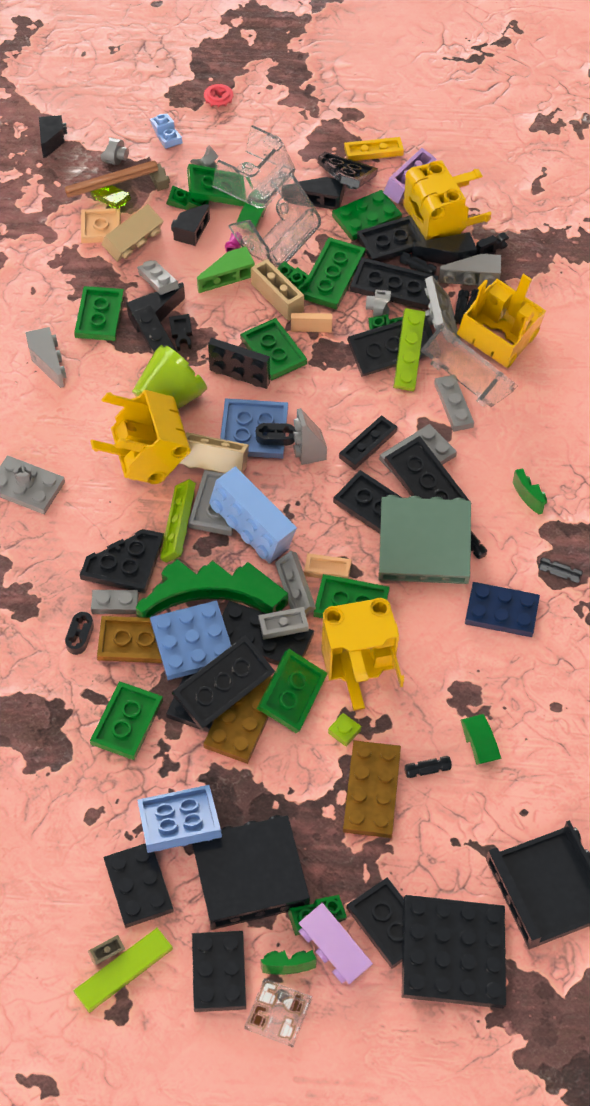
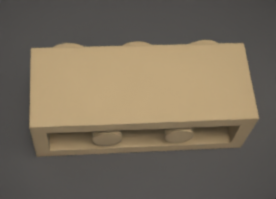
[101,204,164,262]
[251,259,304,321]
[179,432,249,473]

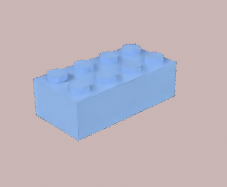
[209,466,297,564]

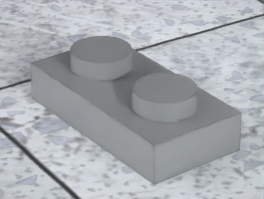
[91,590,139,614]
[258,607,309,640]

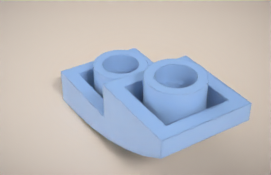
[150,114,183,149]

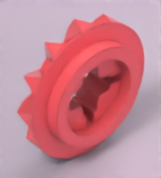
[204,84,233,108]

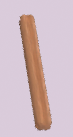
[65,160,158,198]

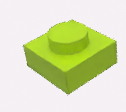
[328,713,361,747]

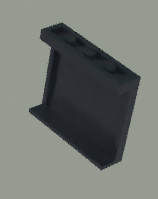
[192,815,310,930]
[486,820,590,949]

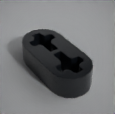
[255,423,296,446]
[65,612,94,655]

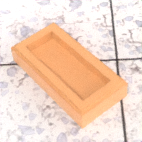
[291,313,332,333]
[304,553,352,579]

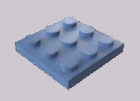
[220,398,288,459]
[150,600,231,680]
[137,785,222,853]

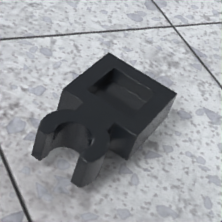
[476,232,509,255]
[169,314,193,351]

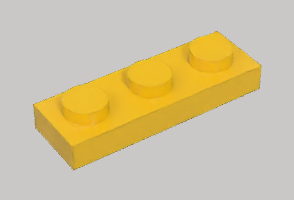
[344,137,404,161]

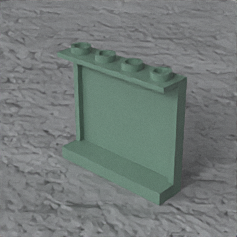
[378,495,471,584]

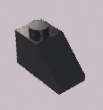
[39,115,68,158]
[171,204,210,246]

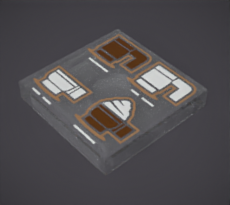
[244,978,312,1048]

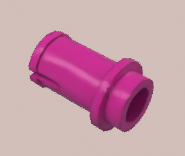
[225,230,244,252]

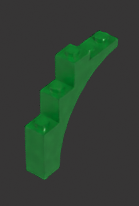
[136,559,288,618]

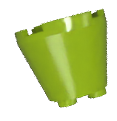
[132,345,207,409]

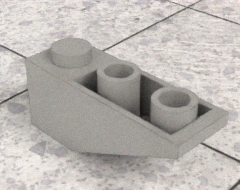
[439,254,501,286]
[25,327,67,388]
[293,408,327,465]

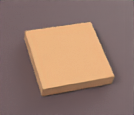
[81,208,121,243]

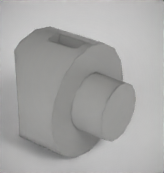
[101,137,129,165]
[190,145,219,168]
[366,290,391,317]

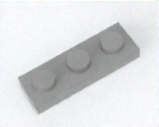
[137,260,179,295]
[434,374,474,432]
[275,551,316,615]

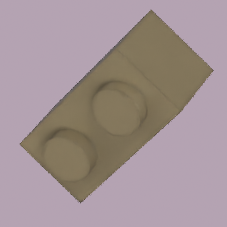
[149,163,170,191]
[87,935,125,966]

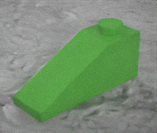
[197,246,255,293]

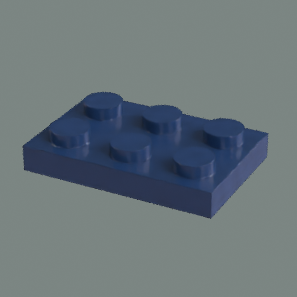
[465,582,540,637]

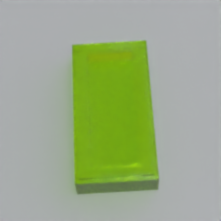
[90,185,131,209]

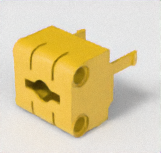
[403,160,492,240]
[457,274,546,369]
[90,390,191,484]
[321,598,404,711]

